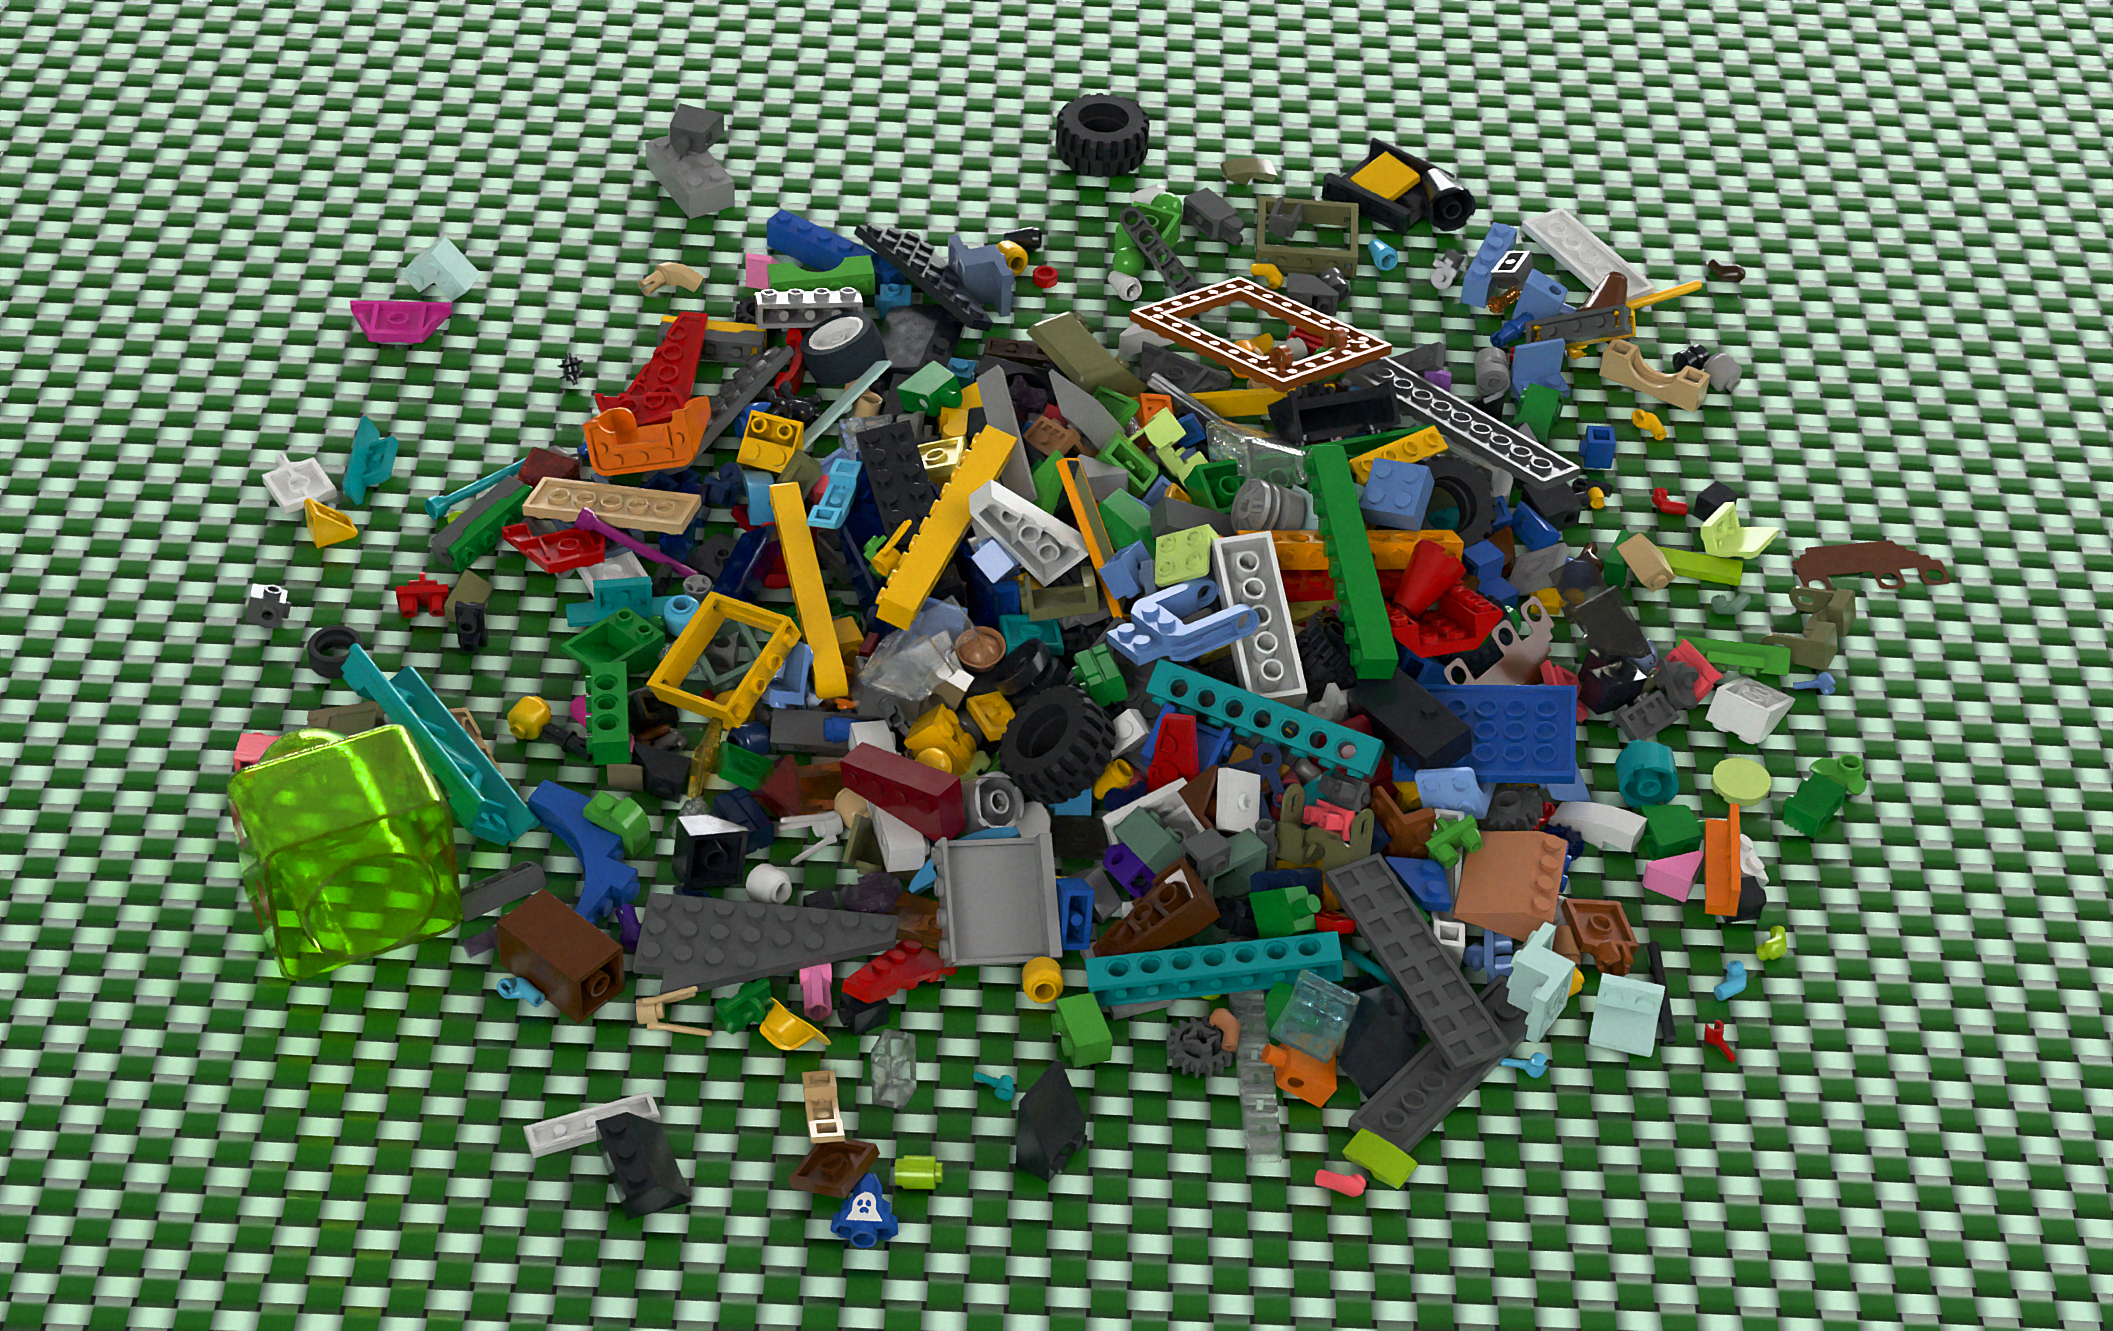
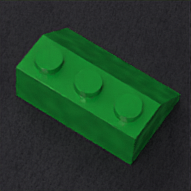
[1097,488,1156,560]

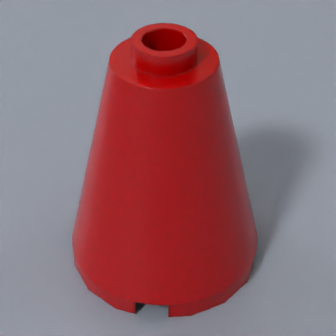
[1391,539,1466,620]

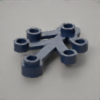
[1219,744,1286,835]

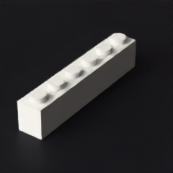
[848,720,930,872]

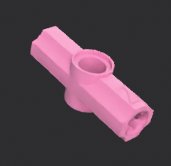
[799,963,832,1021]

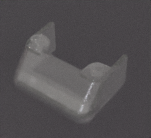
[857,595,979,702]

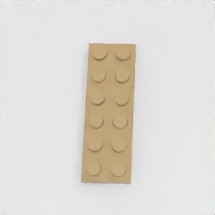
[522,477,701,535]

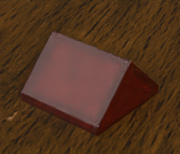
[749,754,801,819]

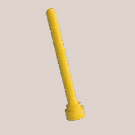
[1626,280,1702,310]

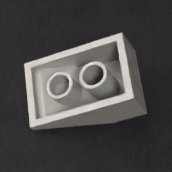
[1048,369,1125,452]

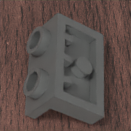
[1608,689,1680,741]

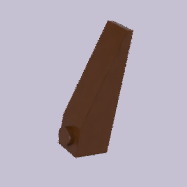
[1092,856,1221,958]

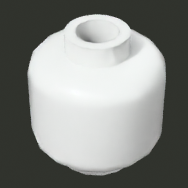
[746,864,792,905]

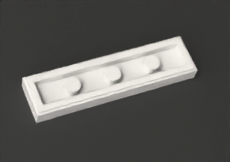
[523,1091,661,1158]

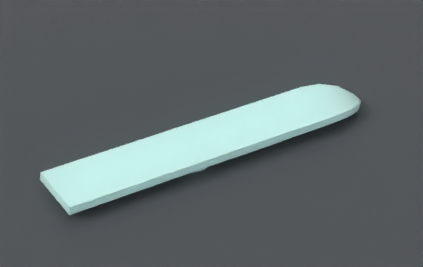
[803,360,892,451]

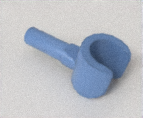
[1793,672,1836,695]

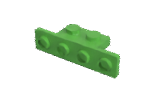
[1675,635,1791,676]

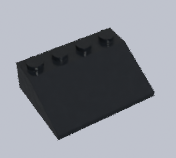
[878,304,966,383]

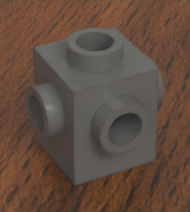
[245,583,291,629]

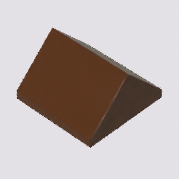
[1177,765,1234,839]

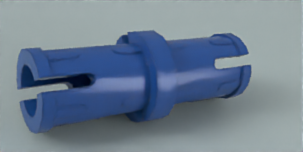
[1490,312,1534,349]

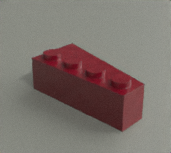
[839,742,965,842]

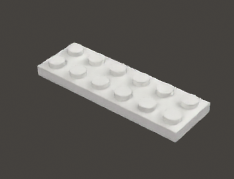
[1521,207,1656,301]

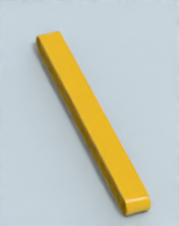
[769,481,848,700]

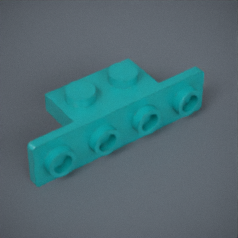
[343,416,399,505]
[566,576,677,627]

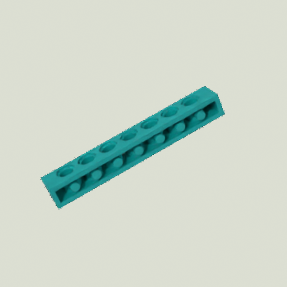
[1145,658,1385,781]
[1085,931,1343,1007]

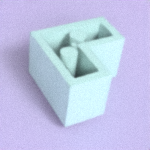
[401,236,481,302]

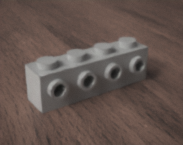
[755,287,863,329]

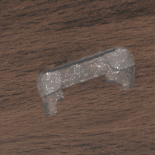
[1206,419,1308,487]

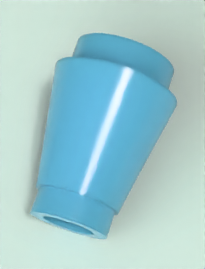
[1368,239,1398,271]

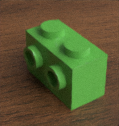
[1051,992,1113,1068]

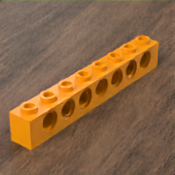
[1237,530,1464,570]

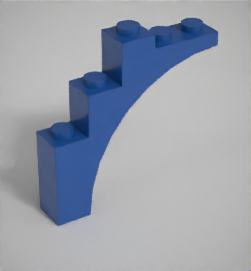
[528,779,640,927]

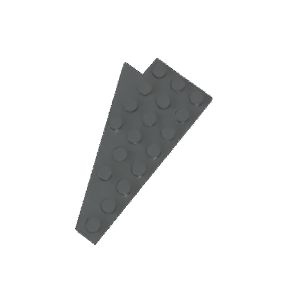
[633,892,899,995]

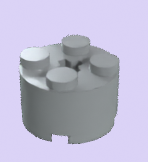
[961,772,1024,834]

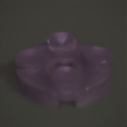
[840,872,903,913]

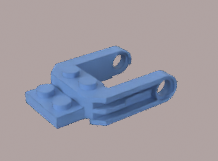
[1106,576,1259,666]

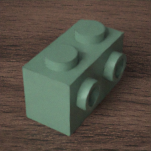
[1113,805,1182,875]

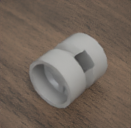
[1474,347,1511,395]

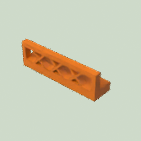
[1704,803,1741,917]

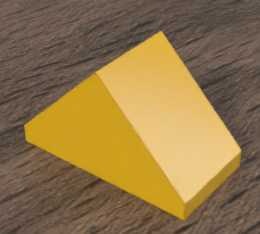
[304,497,358,548]

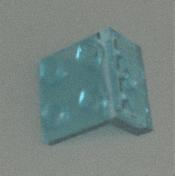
[1270,968,1361,1063]

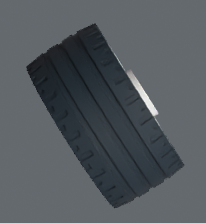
[800,311,885,386]

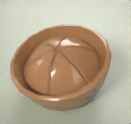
[955,626,1006,673]

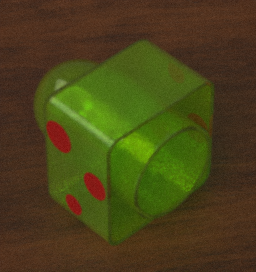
[227,723,463,981]

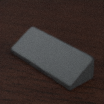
[447,859,547,921]

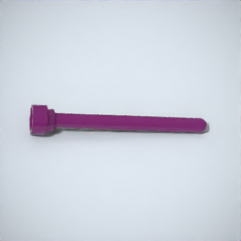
[574,506,700,578]

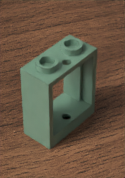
[696,617,761,697]
[1202,828,1268,899]

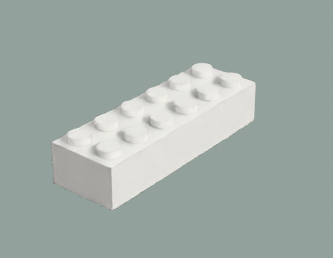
[1210,531,1308,707]

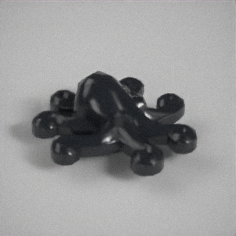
[765,381,826,432]

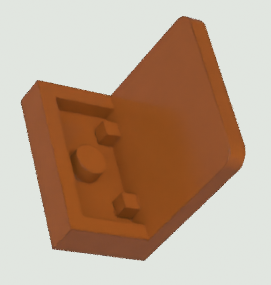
[1370,785,1436,859]

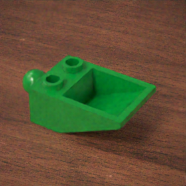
[560,606,667,675]

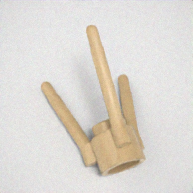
[636,986,713,1036]

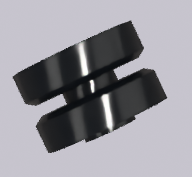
[992,638,1067,709]

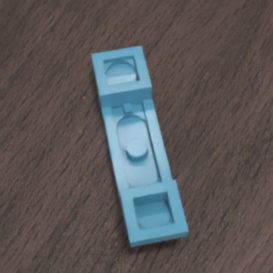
[807,458,863,529]

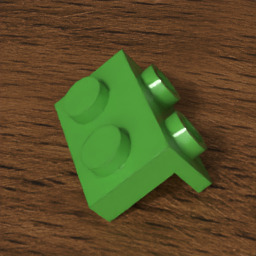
[863,534,891,582]

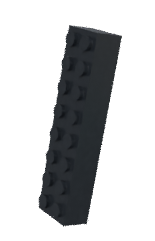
[855,419,965,607]

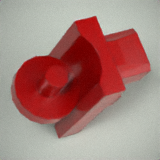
[396,572,450,618]

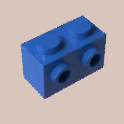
[1056,878,1095,950]

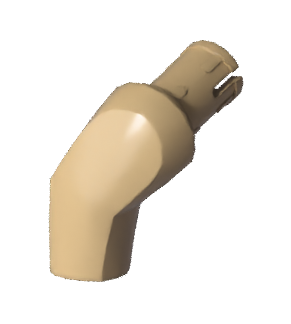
[638,262,704,296]

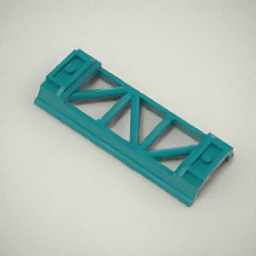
[341,643,540,846]

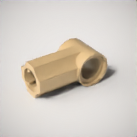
[844,378,883,427]

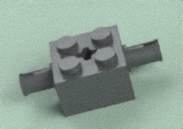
[848,656,924,728]

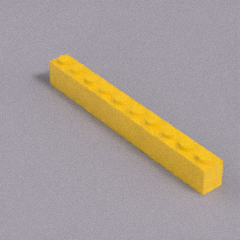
[875,425,1017,631]

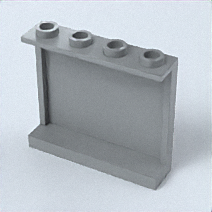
[931,833,1062,967]

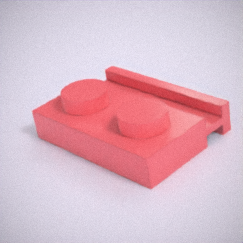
[1655,638,1723,703]
[1540,659,1589,723]

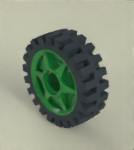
[1435,592,1515,676]

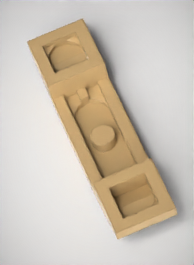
[802,1070,845,1144]

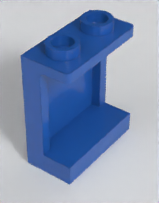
[1140,703,1235,774]

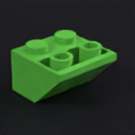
[1094,429,1158,498]

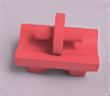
[1302,799,1356,841]

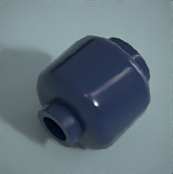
[726,720,771,756]

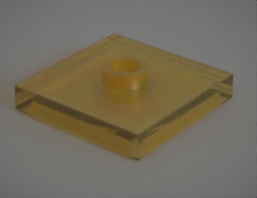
[687,716,724,800]

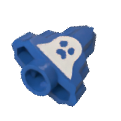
[830,1173,898,1248]

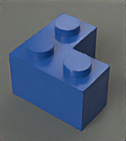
[1461,539,1519,610]

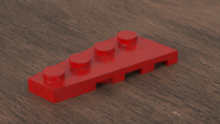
[841,938,958,1004]

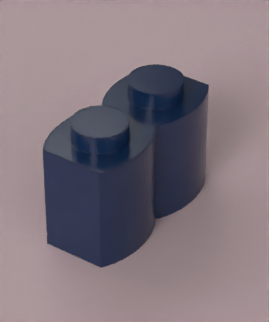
[1250,867,1324,896]

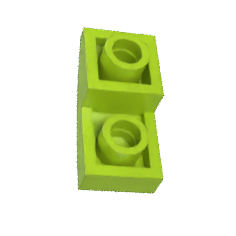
[1342,1128,1418,1189]

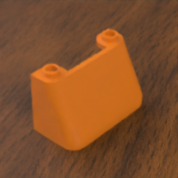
[582,396,711,476]

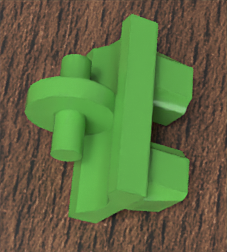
[1425,814,1483,869]

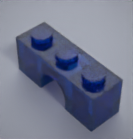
[659,481,711,564]

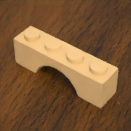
[1599,339,1710,413]

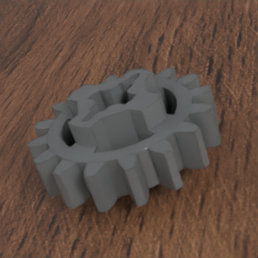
[1166,1016,1235,1078]

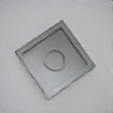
[1508,542,1570,596]

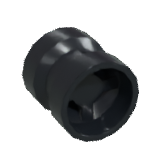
[1672,344,1709,373]

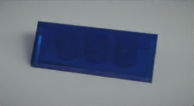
[711,524,782,610]

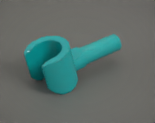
[974,1071,1015,1101]

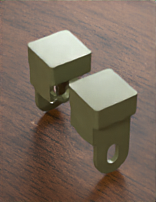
[1761,586,1856,671]
[1275,783,1374,875]

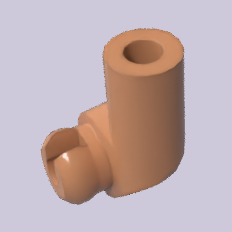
[1209,1008,1241,1052]

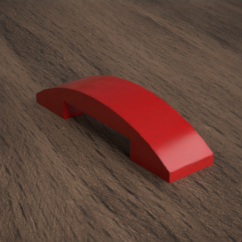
[774,328,805,408]

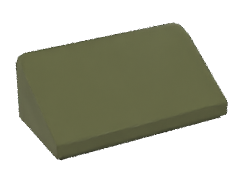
[444,569,494,623]

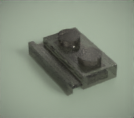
[1050,815,1110,860]

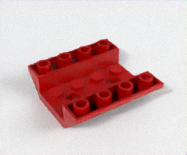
[1383,583,1503,658]

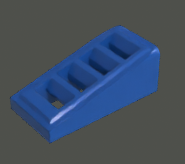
[1511,501,1561,552]

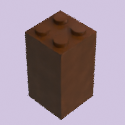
[496,888,625,1024]

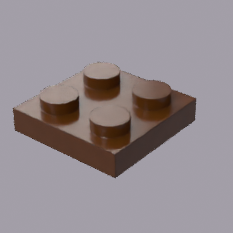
[788,1138,880,1199]

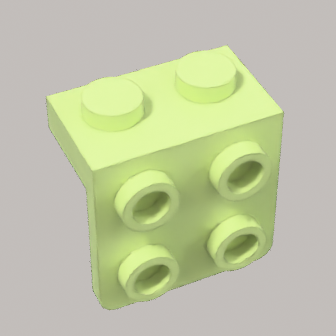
[1700,502,1779,559]
[1155,524,1220,587]

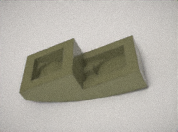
[1220,158,1277,185]

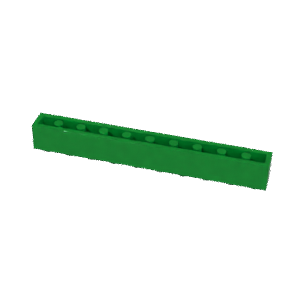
[1303,445,1399,679]

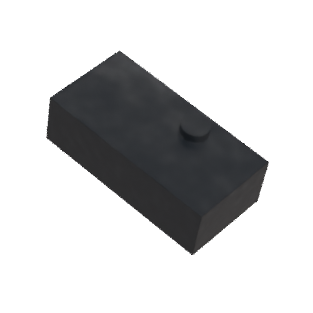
[1347,666,1472,773]

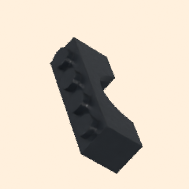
[974,354,1074,406]

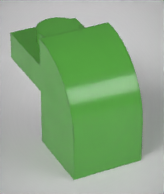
[583,790,651,860]

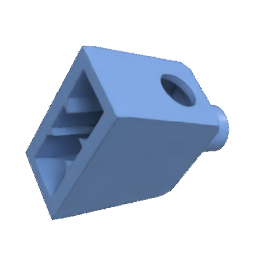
[1511,268,1577,320]

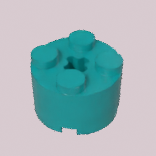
[1615,739,1679,809]

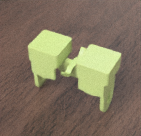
[1129,407,1208,494]

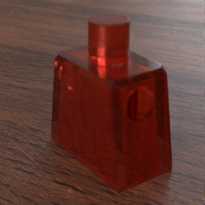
[518,447,581,490]

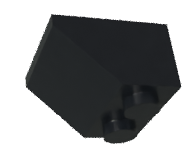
[671,815,749,889]

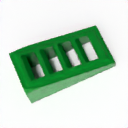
[1604,529,1629,587]

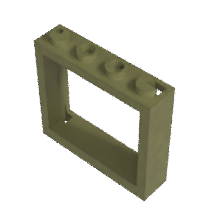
[1255,196,1359,278]

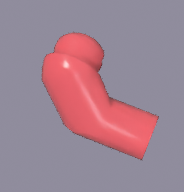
[1315,1169,1366,1197]

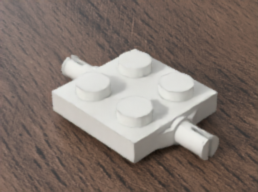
[262,453,337,515]

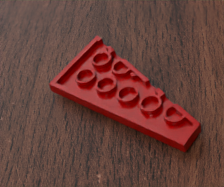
[625,311,708,403]

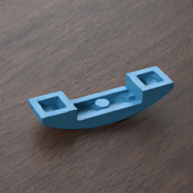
[740,470,775,525]
[908,827,1021,897]

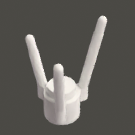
[778,811,843,865]

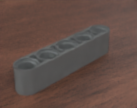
[1119,206,1201,296]

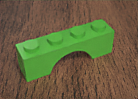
[767,255,875,296]

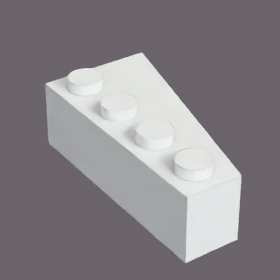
[969,479,1089,587]

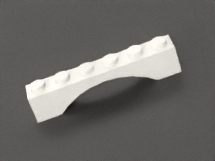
[1428,808,1465,969]

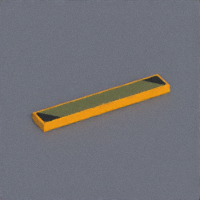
[1056,458,1133,621]

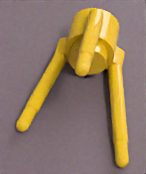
[871,520,912,576]

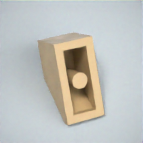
[1617,532,1676,593]

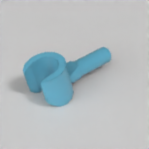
[1500,1052,1547,1078]

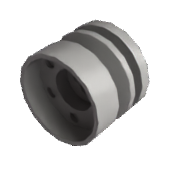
[1231,478,1305,534]

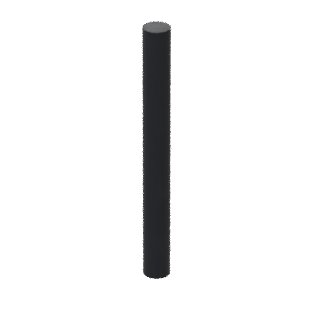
[1647,941,1677,1044]

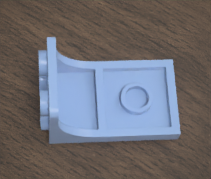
[1414,767,1496,819]

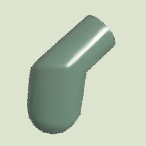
[1711,592,1751,615]

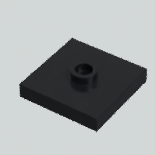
[683,531,761,591]

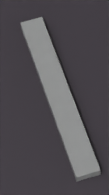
[976,365,1038,503]

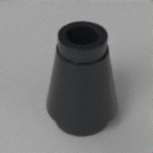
[1004,226,1042,251]

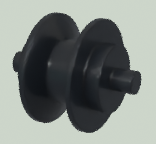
[557,353,586,385]

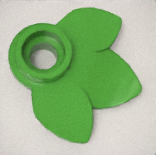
[1809,754,1867,796]

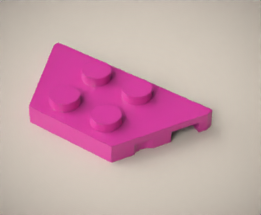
[350,300,452,343]

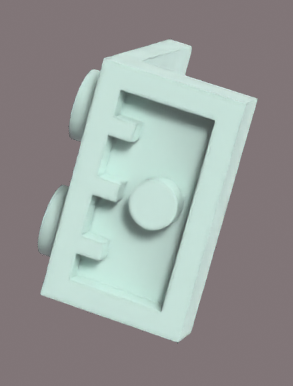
[1589,973,1665,1057]

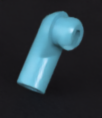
[1714,960,1747,1001]
[497,977,545,1007]

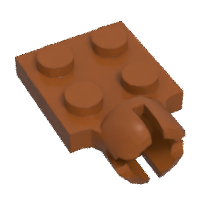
[1560,898,1639,977]

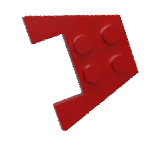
[501,522,607,574]

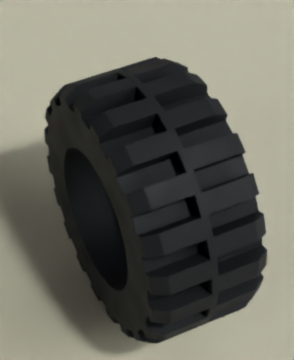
[1055,93,1150,178]
[1395,454,1497,550]
[998,685,1116,804]

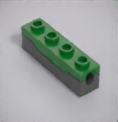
[430,475,533,573]

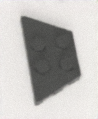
[1139,341,1232,393]

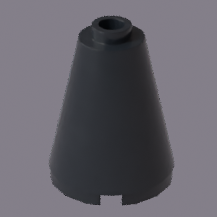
[1422,168,1476,232]

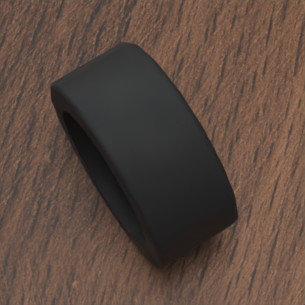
[307,625,364,679]

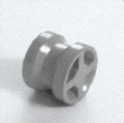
[683,575,712,605]

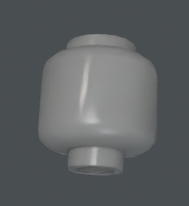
[1703,353,1742,392]

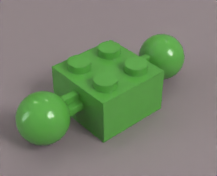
[1112,192,1182,278]

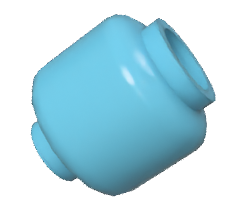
[663,595,700,637]

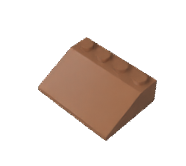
[1453,831,1568,942]

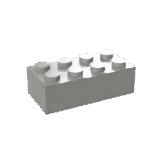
[645,135,735,219]

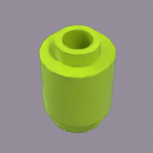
[895,1155,943,1189]

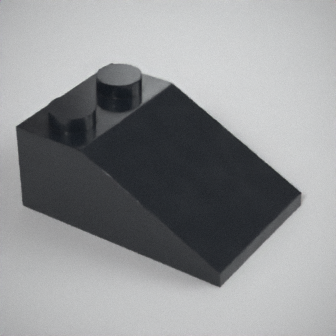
[1338,984,1423,1100]
[1015,1060,1087,1183]

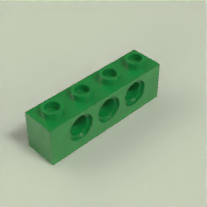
[585,661,630,765]

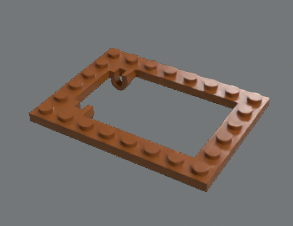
[1130,277,1392,393]

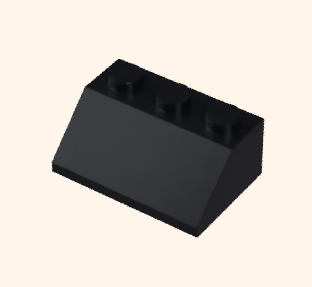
[595,1112,692,1221]

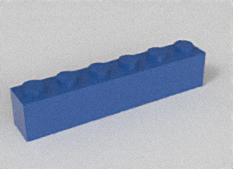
[767,209,904,296]

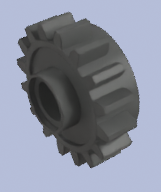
[1478,783,1543,832]

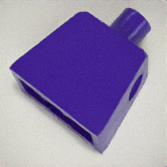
[1102,842,1156,899]

